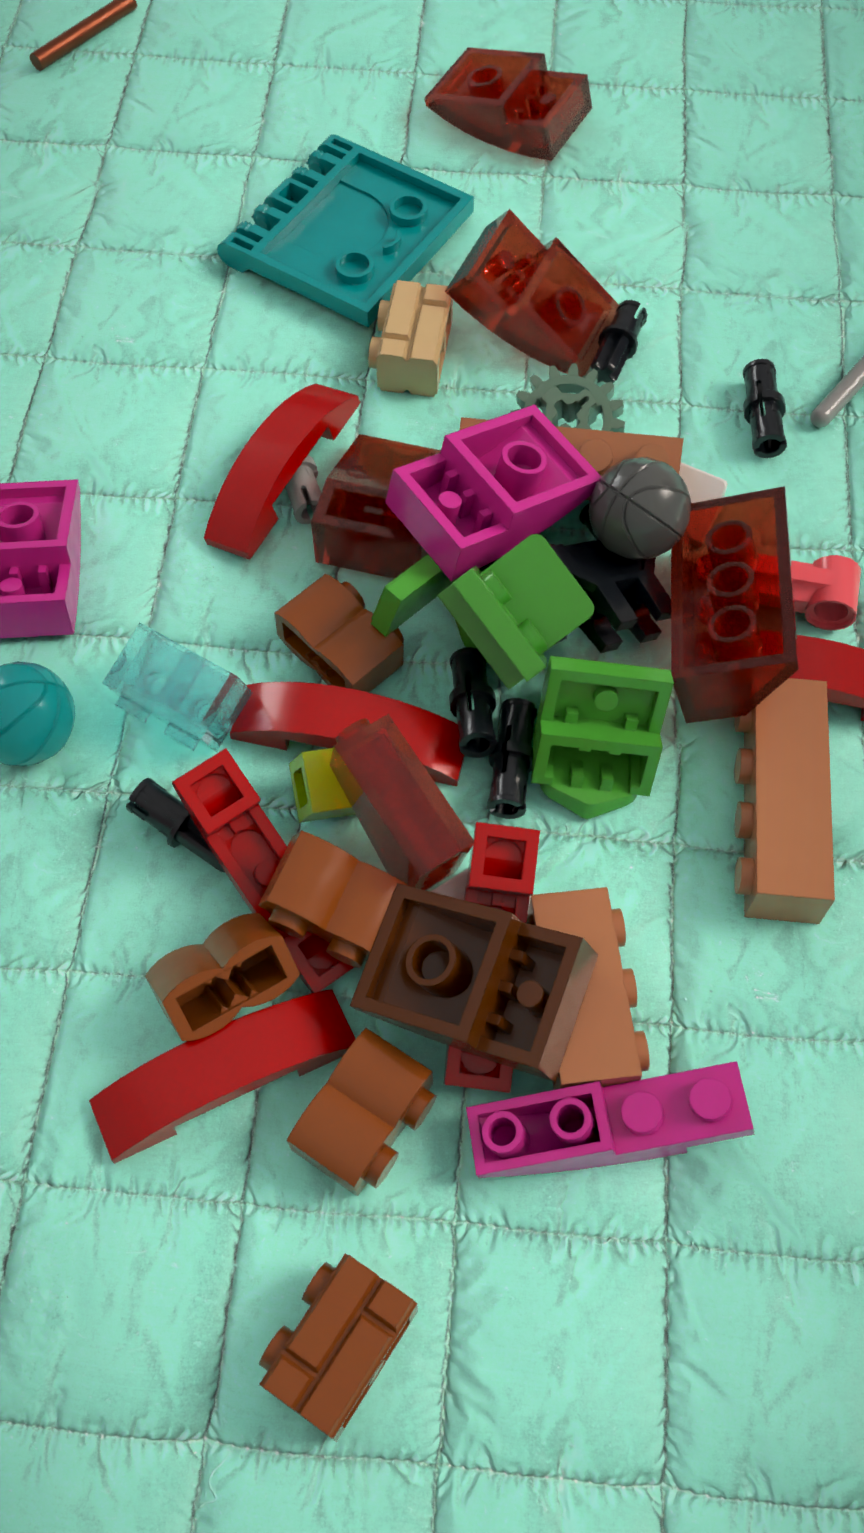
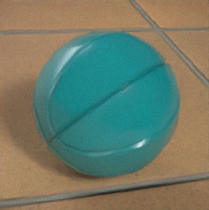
[0,661,75,766]

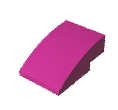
[385,404,601,581]
[0,479,81,639]

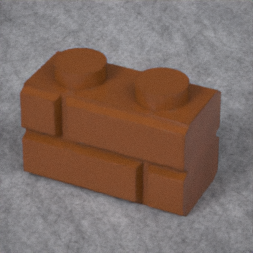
[259,1253,418,1442]

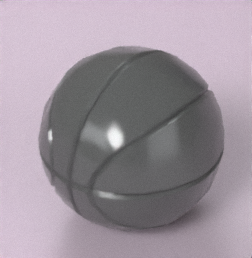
[588,457,691,560]

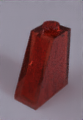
[330,714,475,891]

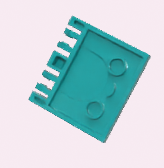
[217,134,474,327]

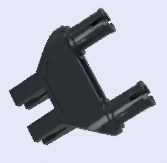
[539,503,678,653]

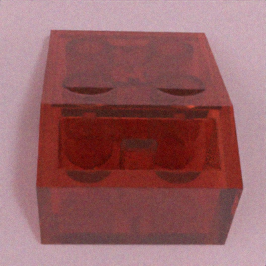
[311,434,441,579]

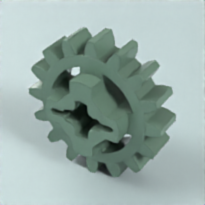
[510,363,625,433]

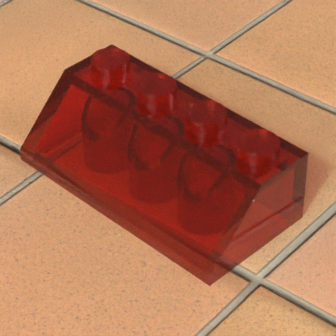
[671,486,799,723]

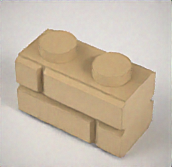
[368,280,453,397]

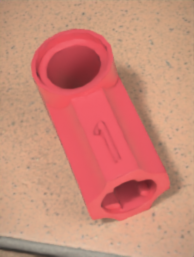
[744,554,861,630]

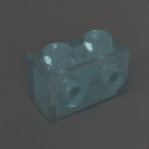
[102,623,253,752]

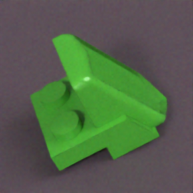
[437,534,594,690]
[531,656,674,819]

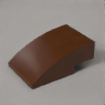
[350,883,598,1082]

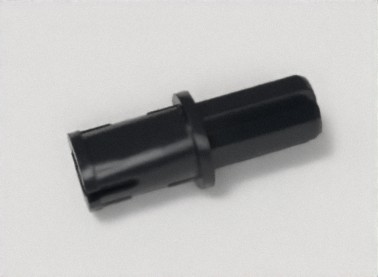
[590,300,648,383]
[126,778,225,872]

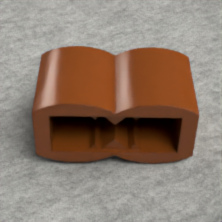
[274,574,404,693]
[258,830,409,968]
[145,913,300,1041]
[287,1028,437,1196]

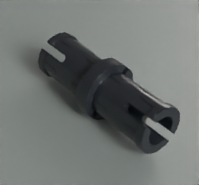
[743,359,787,458]
[449,647,497,758]
[487,698,538,819]

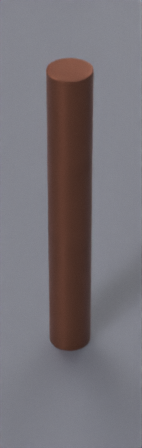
[30,0,137,71]

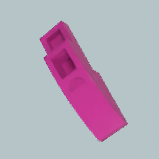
[466,1061,754,1178]

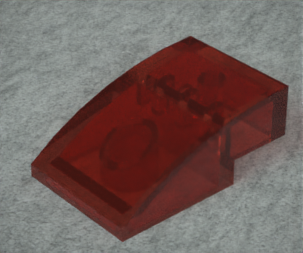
[425,47,592,161]
[445,209,619,377]

